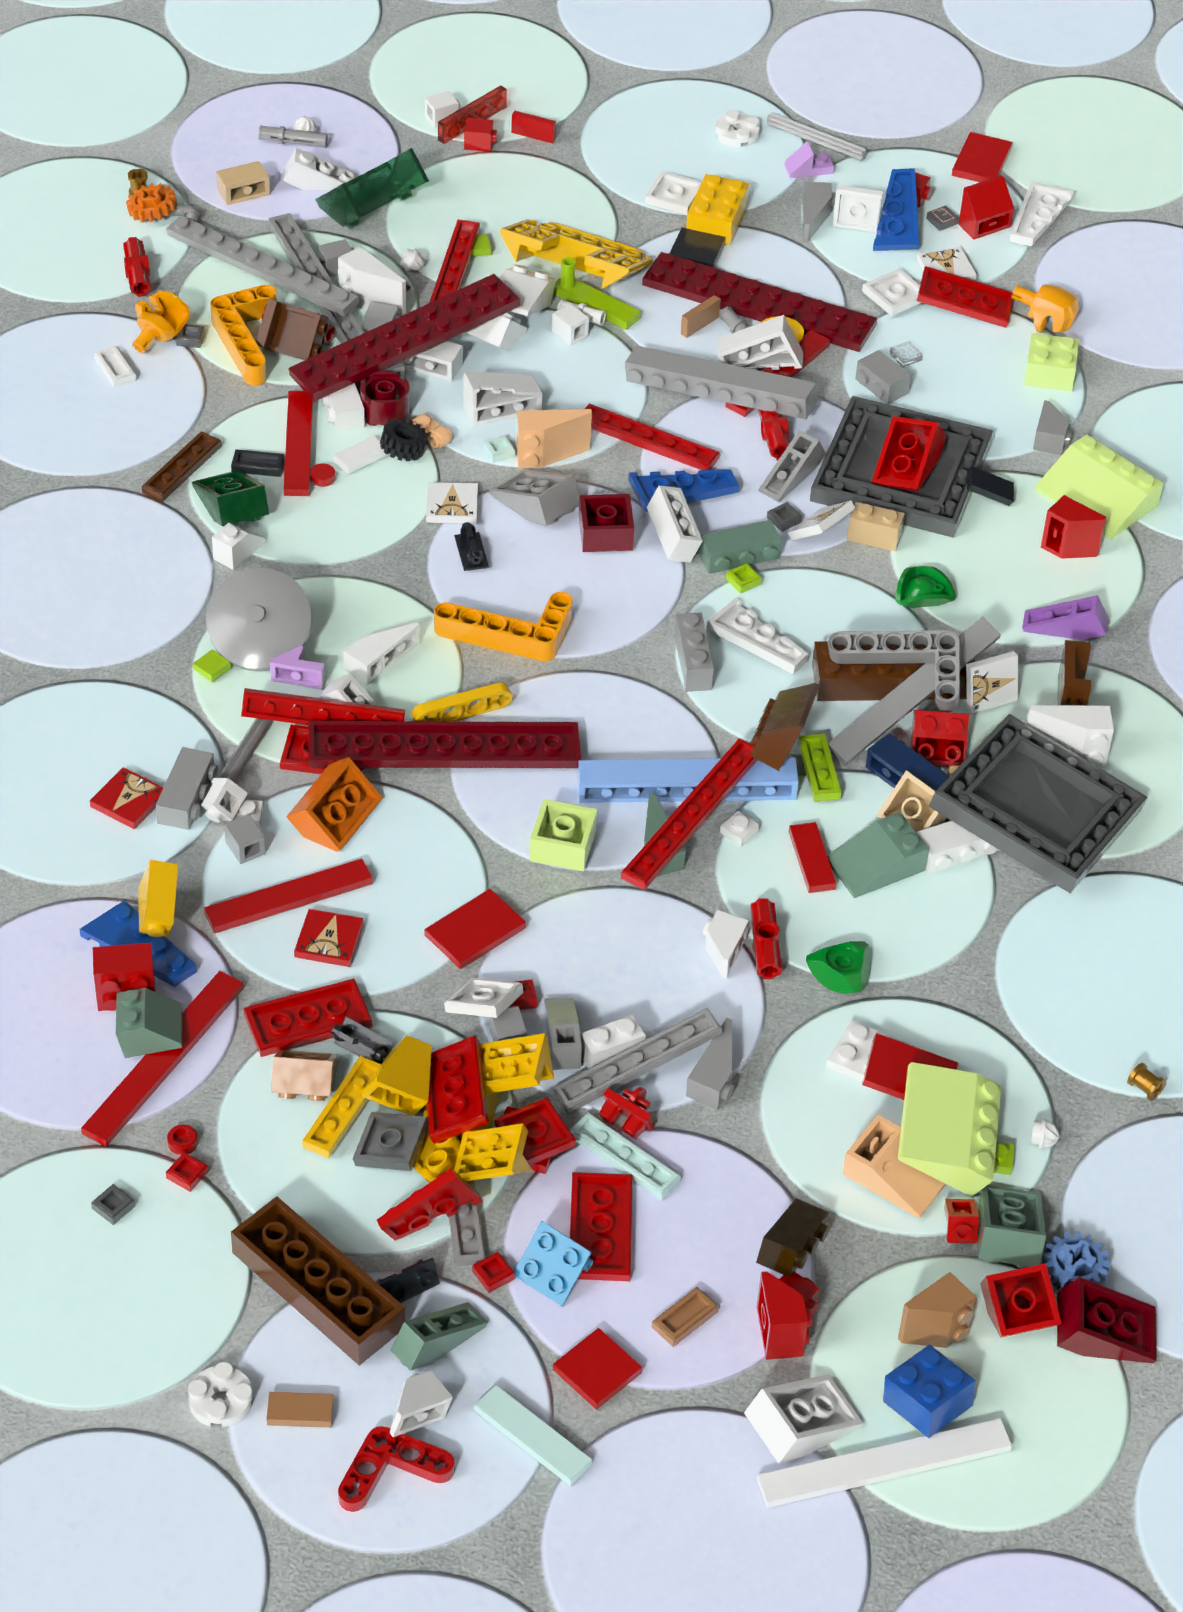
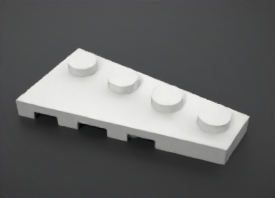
[1010,182,1075,246]
[706,597,808,674]

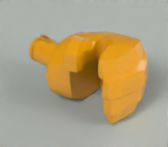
[1011,284,1079,332]
[132,291,190,354]

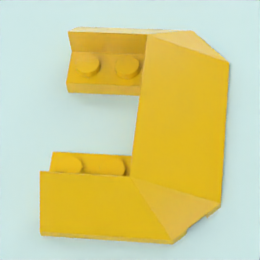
[500,219,653,289]
[413,1033,554,1183]

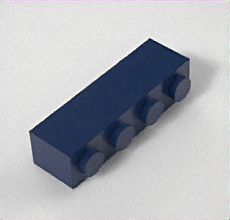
[865,733,951,822]

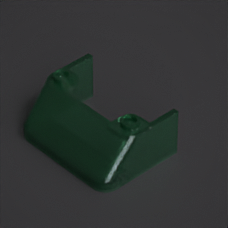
[315,148,429,229]

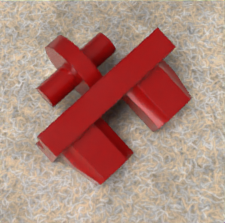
[599,1086,655,1140]

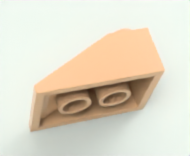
[516,409,592,468]

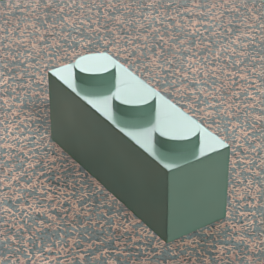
[698,520,782,574]

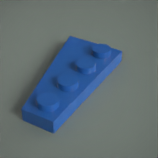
[873,168,919,251]
[628,469,739,512]
[79,900,197,987]

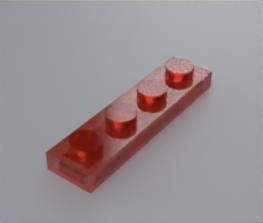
[438,85,507,144]

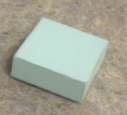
[483,435,515,463]

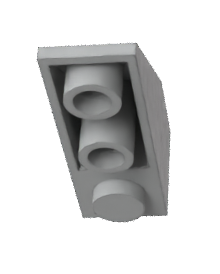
[544,997,582,1070]

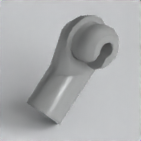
[170,204,200,222]

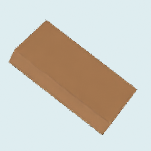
[681,295,721,338]
[652,1287,719,1347]
[266,1392,333,1428]

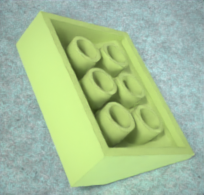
[1035,434,1163,539]
[897,1062,1001,1197]

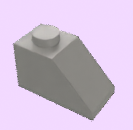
[1033,400,1072,455]

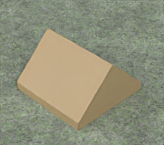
[876,770,946,832]

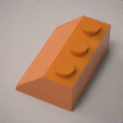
[286,757,383,852]

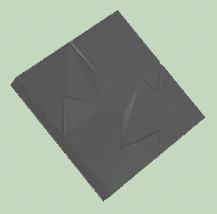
[810,396,993,538]
[929,714,1147,894]

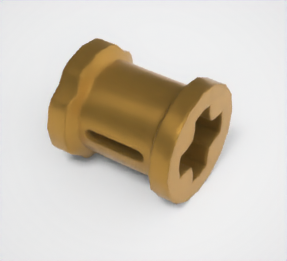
[128,169,148,195]
[1127,1062,1166,1101]

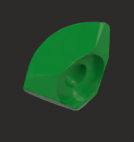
[896,565,956,608]
[806,941,871,994]

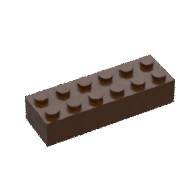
[812,641,975,701]
[231,1196,405,1366]

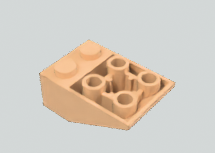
[842,1114,946,1219]

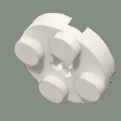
[715,110,760,147]
[188,1362,252,1427]

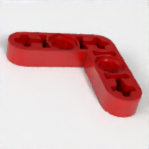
[338,1426,455,1512]

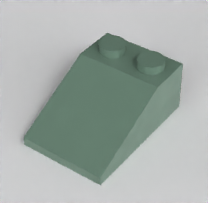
[827,812,929,898]
[977,1185,1046,1268]

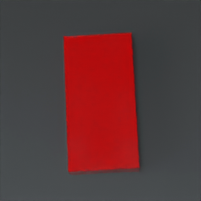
[511,110,556,144]

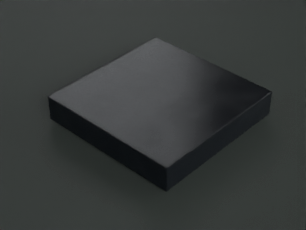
[669,227,726,267]

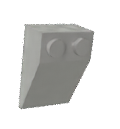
[489,469,579,526]

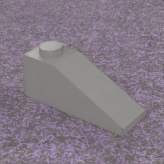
[802,181,836,242]
[758,430,825,503]
[686,1018,734,1110]

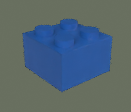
[883,1344,976,1438]

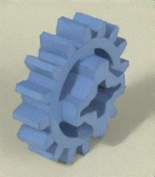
[1042,1231,1111,1290]

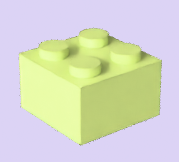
[1024,333,1079,392]
[530,799,597,872]

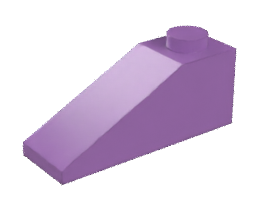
[1022,595,1109,640]

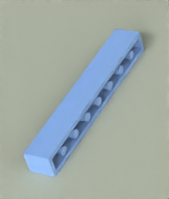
[578,758,798,803]

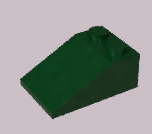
[192,470,269,527]

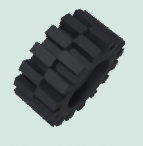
[380,418,427,461]

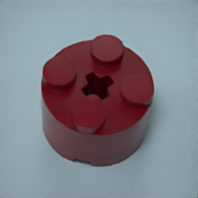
[360,371,410,426]

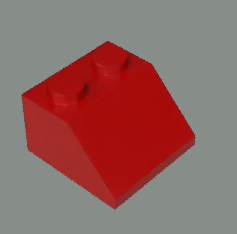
[980,1263,1062,1338]
[756,1271,812,1360]

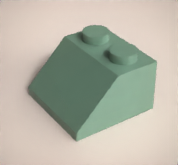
[115,988,183,1058]

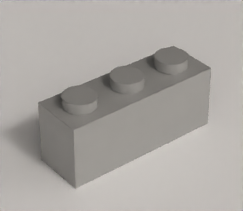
[674,612,714,692]
[156,747,218,830]

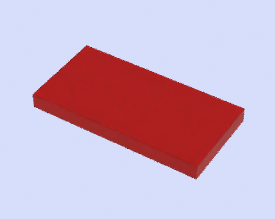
[916,266,1013,328]
[243,978,372,1057]
[427,1035,489,1144]
[570,1172,633,1281]

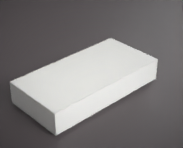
[94,346,136,387]
[333,435,388,474]

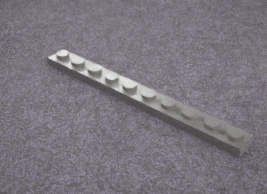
[268,213,364,344]
[166,215,359,317]

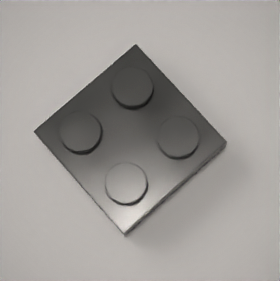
[352,1112,429,1171]

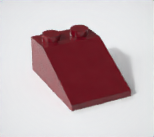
[1057,1277,1157,1363]

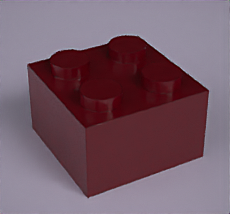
[579,494,634,552]

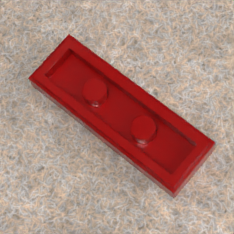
[789,822,836,893]

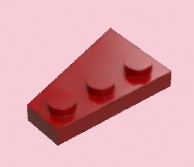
[377,1168,483,1241]

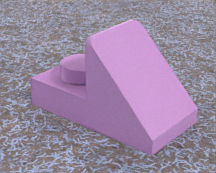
[784,142,834,179]
[270,646,325,690]

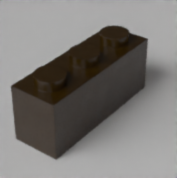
[756,1198,830,1278]

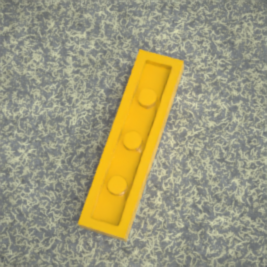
[302,1056,381,1159]

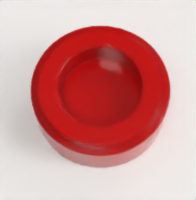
[310,463,335,487]
[167,1125,198,1155]

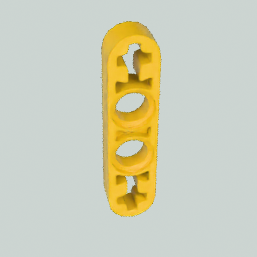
[411,682,513,721]

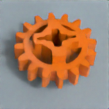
[126,183,177,223]

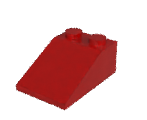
[871,416,946,491]

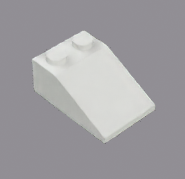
[338,247,406,316]
[499,264,556,316]
[1026,705,1114,766]
[744,1374,864,1463]

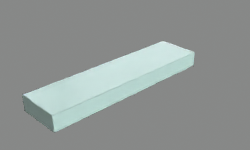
[570,1112,681,1201]
[474,1385,592,1486]

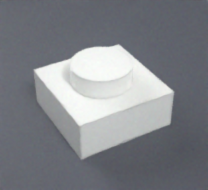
[234,800,263,828]
[720,811,759,846]

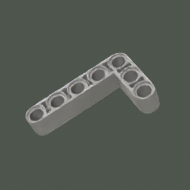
[828,630,960,712]

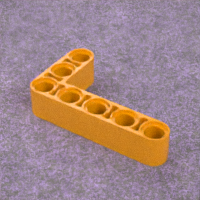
[210,285,277,386]
[434,592,573,661]

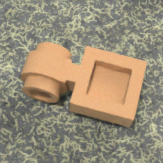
[412,413,452,448]

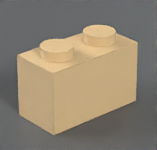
[216,161,270,205]
[847,502,905,552]

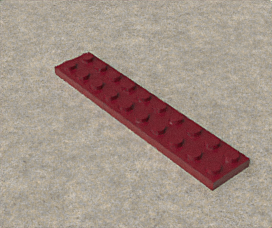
[642,252,877,352]
[288,274,520,402]
[308,721,581,768]

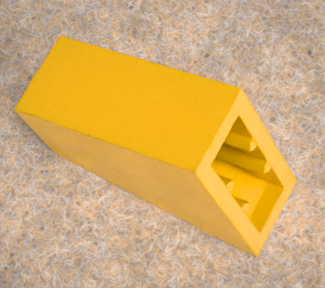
[138,859,178,937]
[361,1035,432,1115]

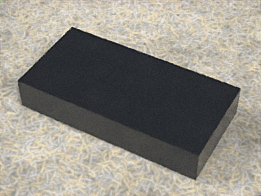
[231,449,285,477]
[967,466,1014,506]

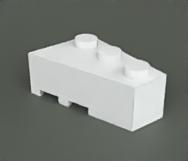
[716,315,803,370]
[463,371,542,427]

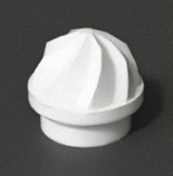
[293,116,316,132]
[400,248,424,271]
[1031,1119,1059,1149]

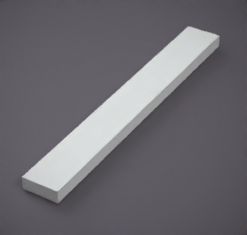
[757,1418,1012,1508]

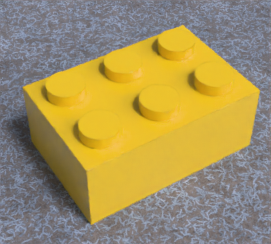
[686,174,750,245]

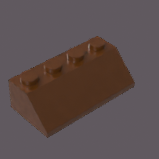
[749,683,820,771]

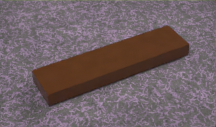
[142,431,222,502]

